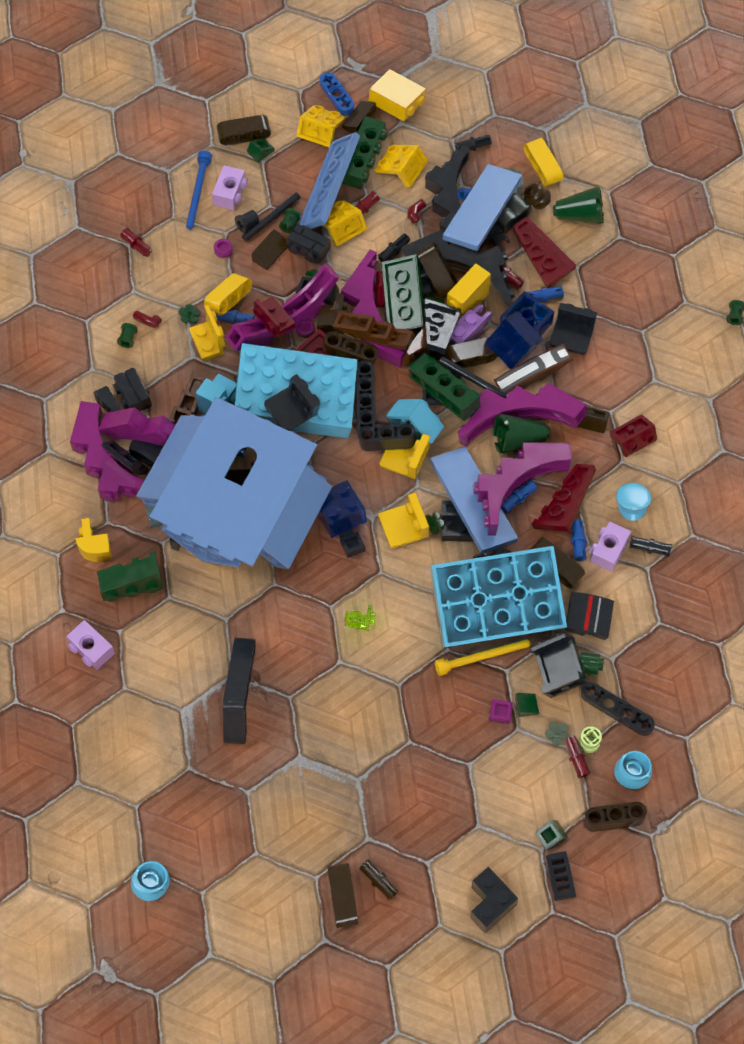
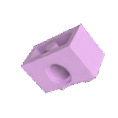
[212,165,248,210]
[589,521,631,572]
[66,620,115,670]

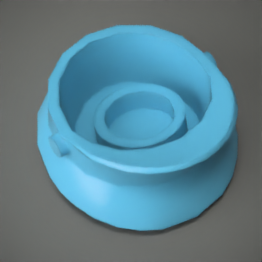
[616,483,651,521]
[614,751,652,789]
[131,861,170,901]

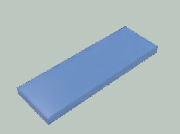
[299,132,360,229]
[443,164,522,251]
[430,446,518,554]

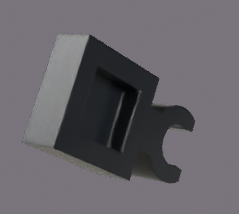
[487,223,510,250]
[337,523,366,558]

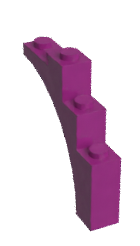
[225,264,340,351]
[458,382,587,447]
[70,401,145,501]
[99,407,175,447]
[473,443,572,536]

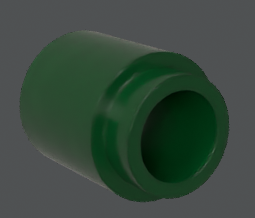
[579,652,604,675]

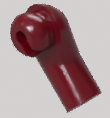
[407,199,426,224]

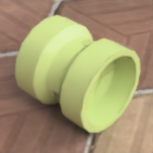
[579,726,602,753]

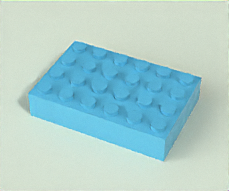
[234,343,357,438]
[430,546,567,648]

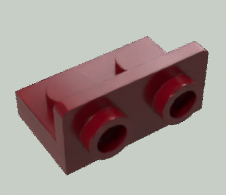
[253,297,295,337]
[609,414,657,457]

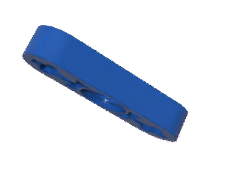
[320,73,354,116]

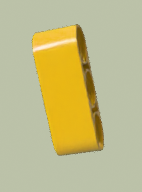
[524,138,563,187]
[204,273,252,315]

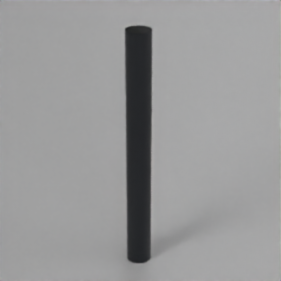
[242,192,301,242]
[438,356,507,399]

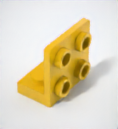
[296,105,345,148]
[374,145,428,187]
[322,200,368,246]
[189,305,226,362]
[379,434,430,479]
[378,493,429,549]

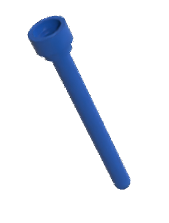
[186,151,213,230]

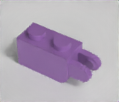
[448,304,493,346]

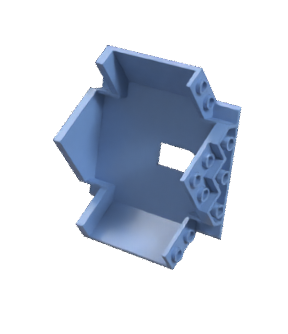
[136,397,332,569]

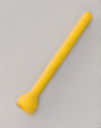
[435,639,531,676]

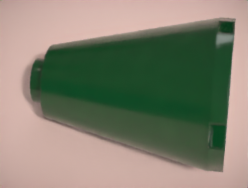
[553,186,604,224]
[493,414,550,454]

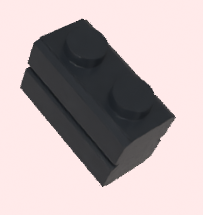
[287,224,331,264]
[112,368,152,411]

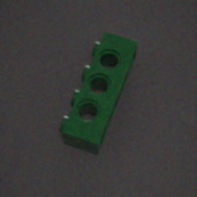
[342,116,388,189]
[408,353,481,421]

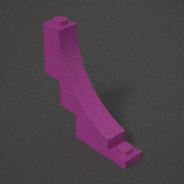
[341,249,407,368]

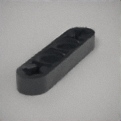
[581,682,655,736]

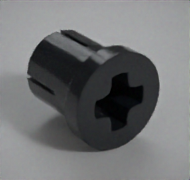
[235,210,259,233]

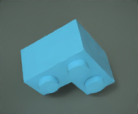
[196,373,236,415]
[386,399,444,444]

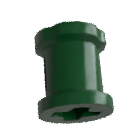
[279,208,301,233]
[726,300,744,325]
[117,323,138,348]

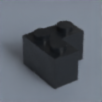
[470,866,518,933]

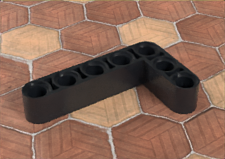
[356,360,416,451]
[223,637,256,745]

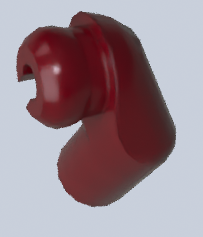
[133,311,162,328]

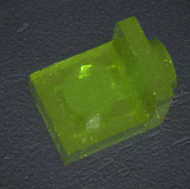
[344,605,376,631]

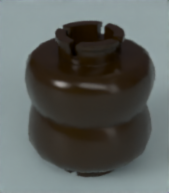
[524,183,551,210]

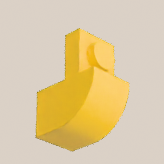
[75,518,112,562]

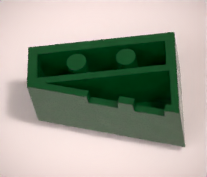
[97,551,163,602]

